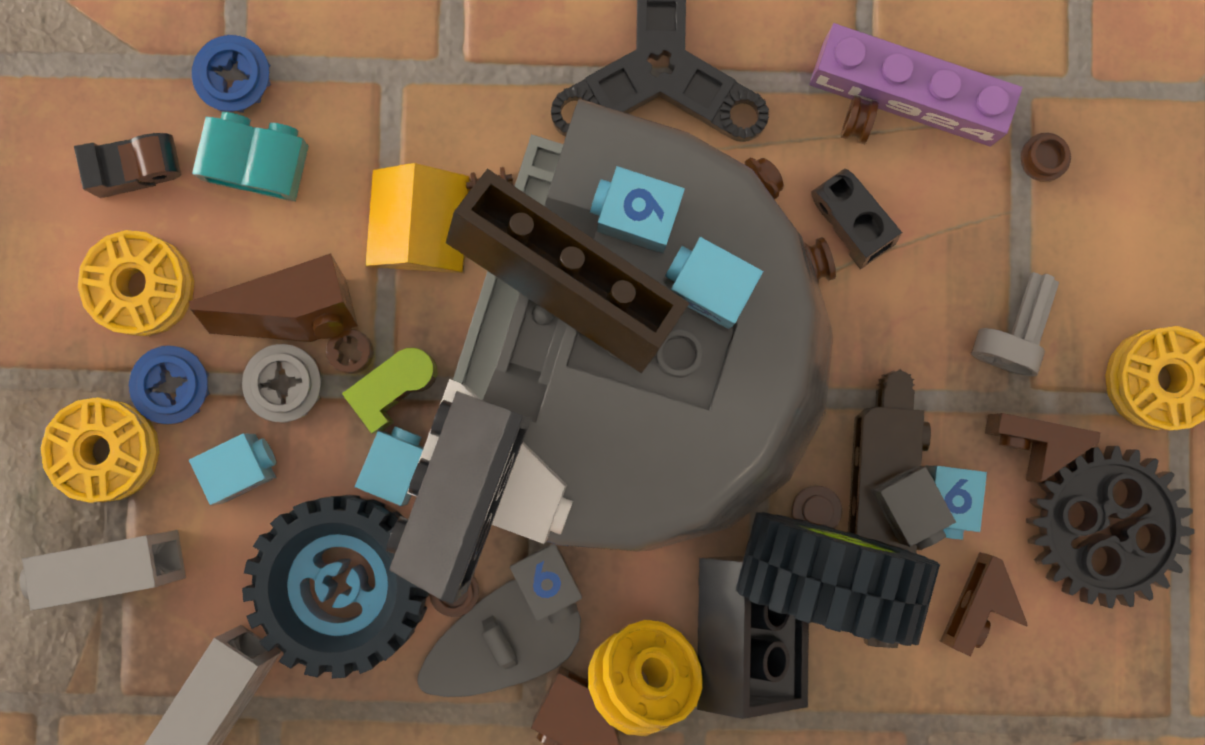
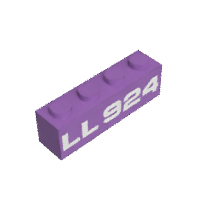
[809,23,1023,147]

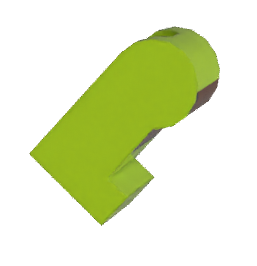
[342,347,438,434]

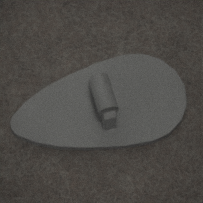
[417,579,581,697]

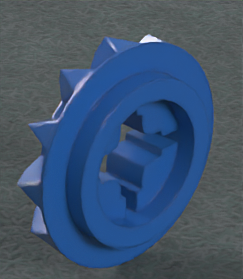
[192,35,271,113]
[129,346,210,424]

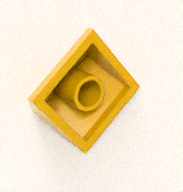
[366,163,470,273]

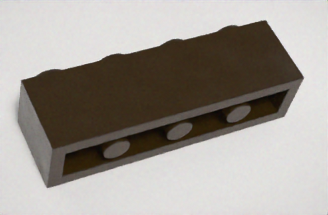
[446,168,689,374]

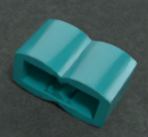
[192,112,309,202]

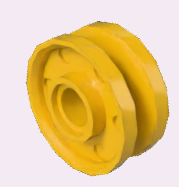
[77,230,195,337]
[1105,326,1205,431]
[40,397,160,503]
[588,620,703,736]

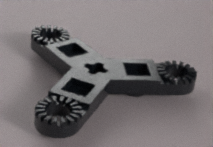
[551,0,769,142]

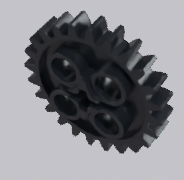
[1026,446,1195,608]

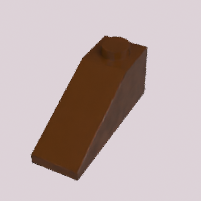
[189,253,358,342]

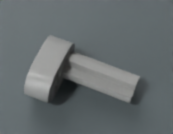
[971,272,1059,377]

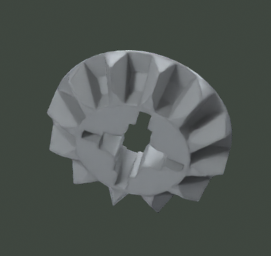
[242,344,323,423]

